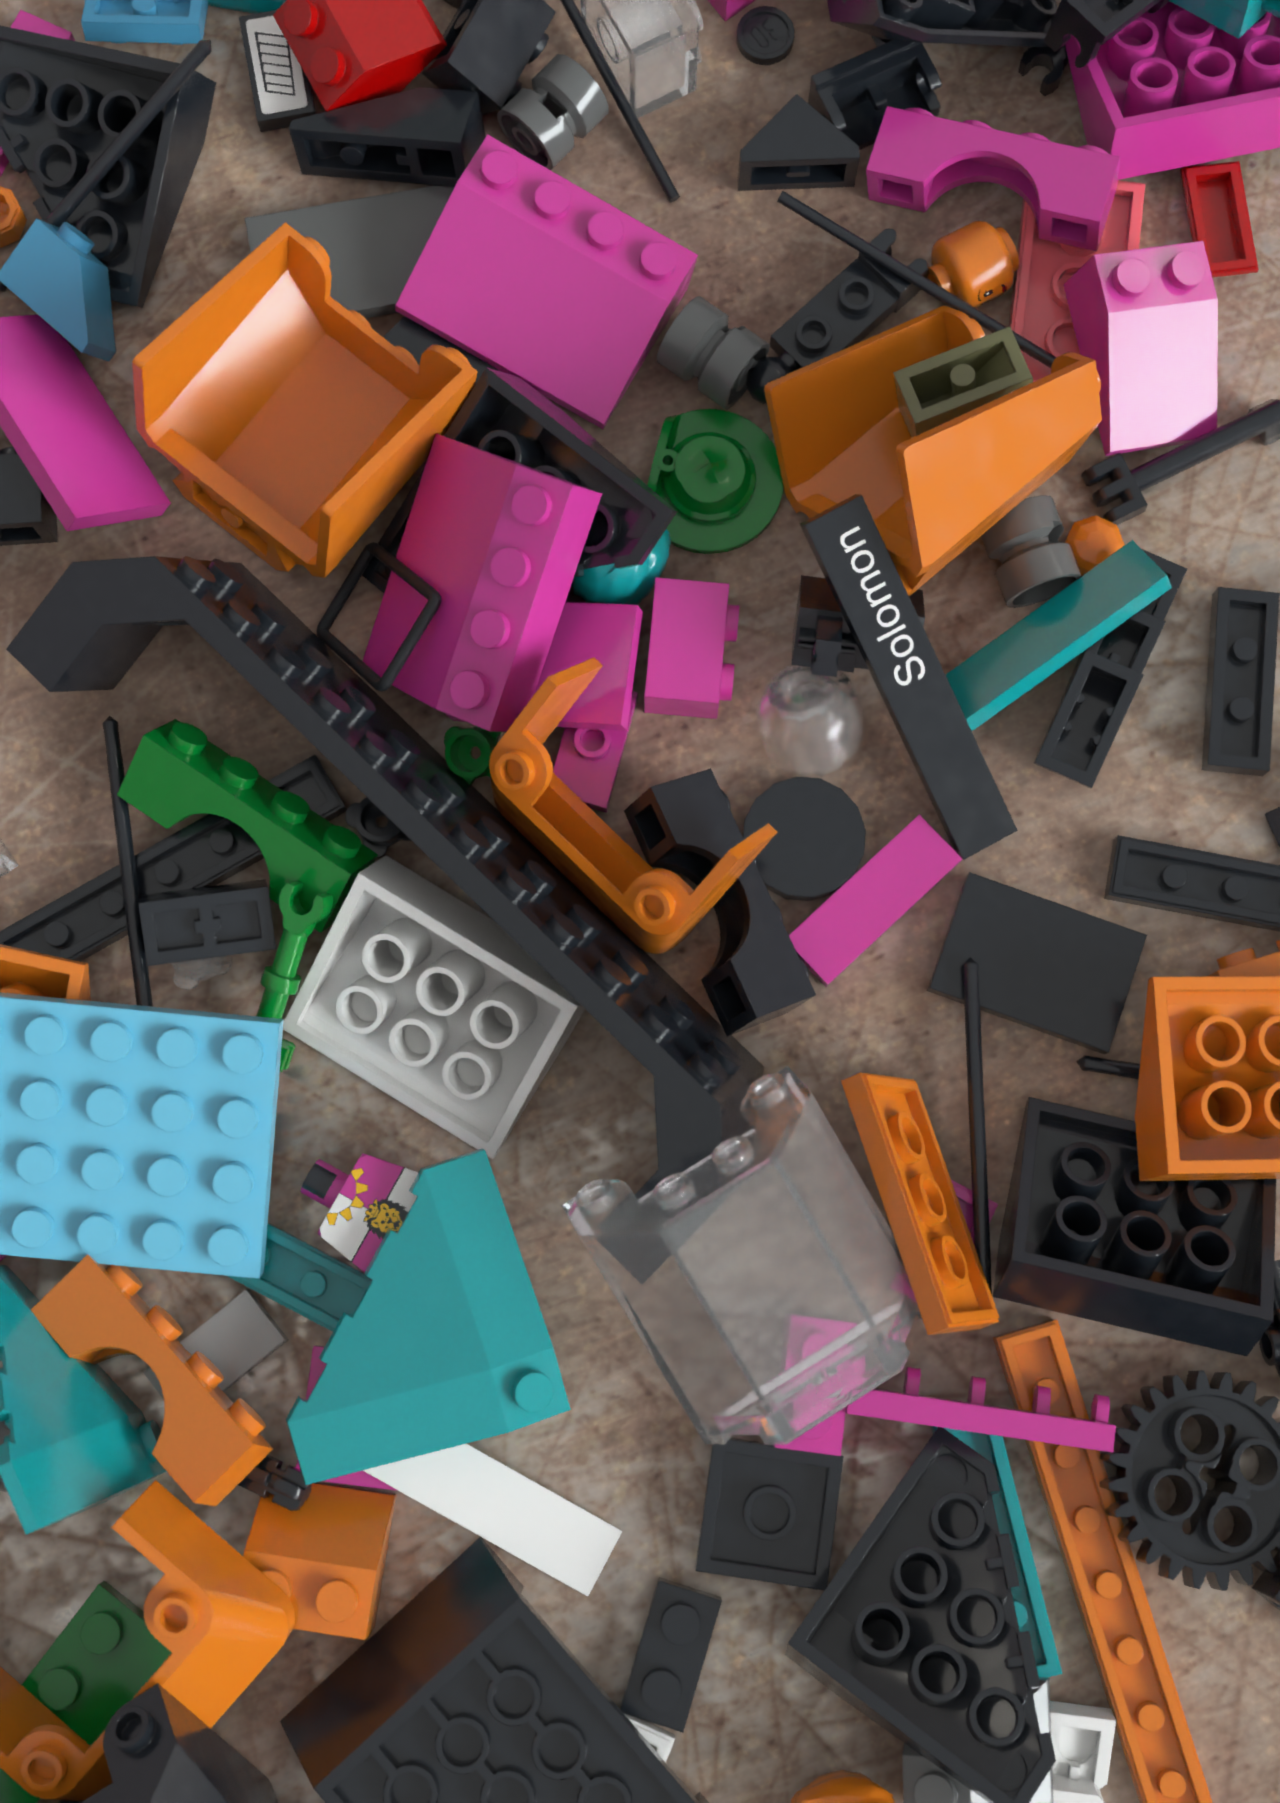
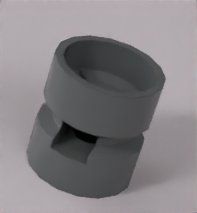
[497,54,609,170]
[657,296,770,410]
[981,495,1082,608]

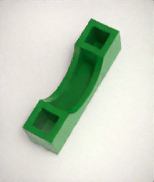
[117,719,378,933]

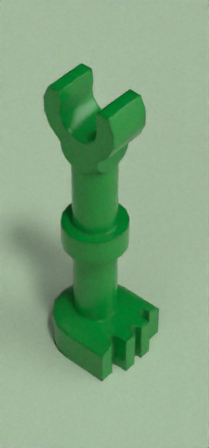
[256,881,333,1072]

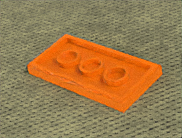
[841,1072,1000,1335]

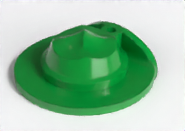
[648,409,784,554]

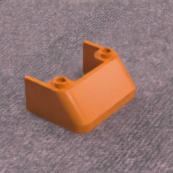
[489,657,777,954]
[0,1480,295,1802]

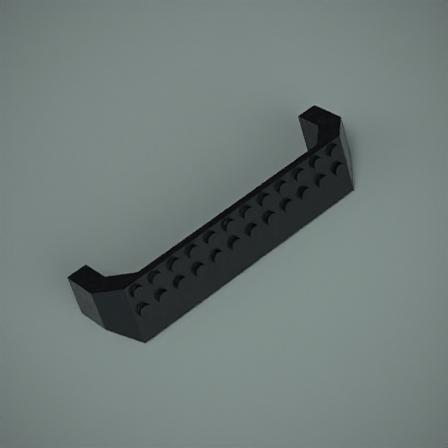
[6,556,764,1281]

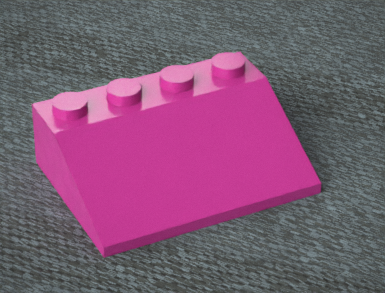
[1065,1,1280,180]
[395,134,698,429]
[362,433,602,732]

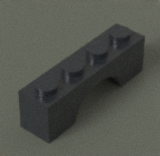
[624,768,816,1037]

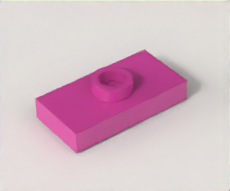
[553,691,638,813]

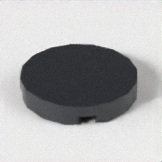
[743,777,866,901]

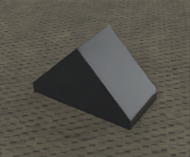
[738,94,860,191]

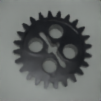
[1100,1370,1280,1591]

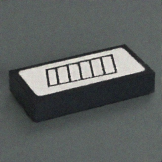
[239,10,317,132]

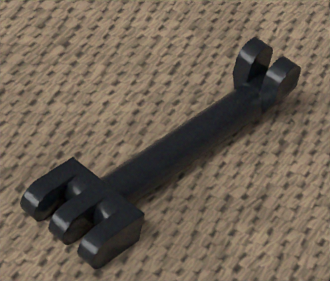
[1081,399,1280,525]

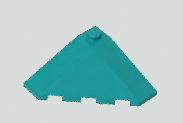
[286,1149,571,1485]
[0,1265,167,1535]

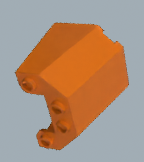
[132,222,478,578]
[764,305,1102,596]

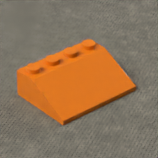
[1135,976,1280,1181]

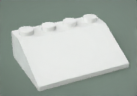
[283,855,585,1159]

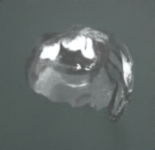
[756,665,864,777]

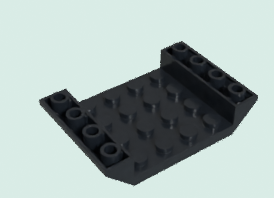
[280,1537,709,1803]

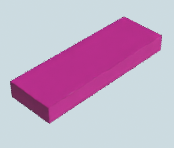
[789,814,962,987]

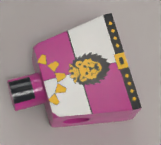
[300,1153,419,1273]

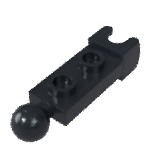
[746,228,929,404]

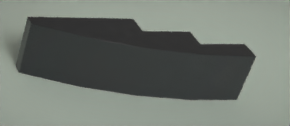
[1034,549,1187,789]

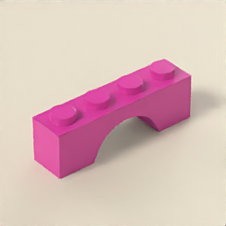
[866,106,1121,251]

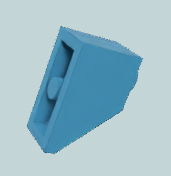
[0,218,116,362]

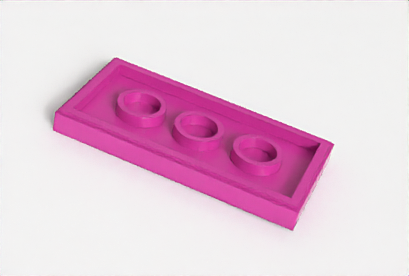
[0,314,171,531]

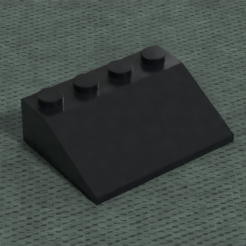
[993,1097,1276,1356]

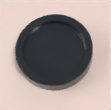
[736,6,795,65]

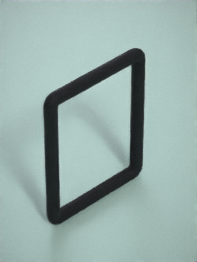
[316,542,441,692]

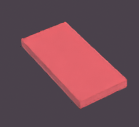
[1009,180,1145,382]

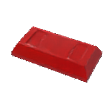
[1180,161,1259,278]

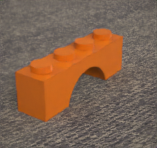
[31,1254,273,1506]

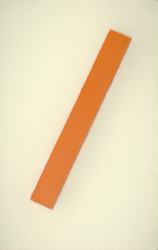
[993,1319,1213,1803]

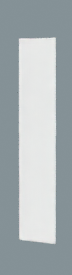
[363,1444,622,1596]

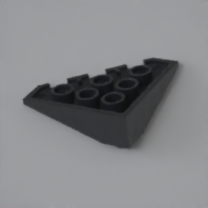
[0,25,216,308]
[362,367,677,593]
[785,1427,1056,1803]

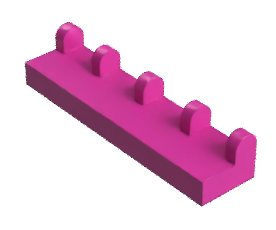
[846,1359,1116,1452]

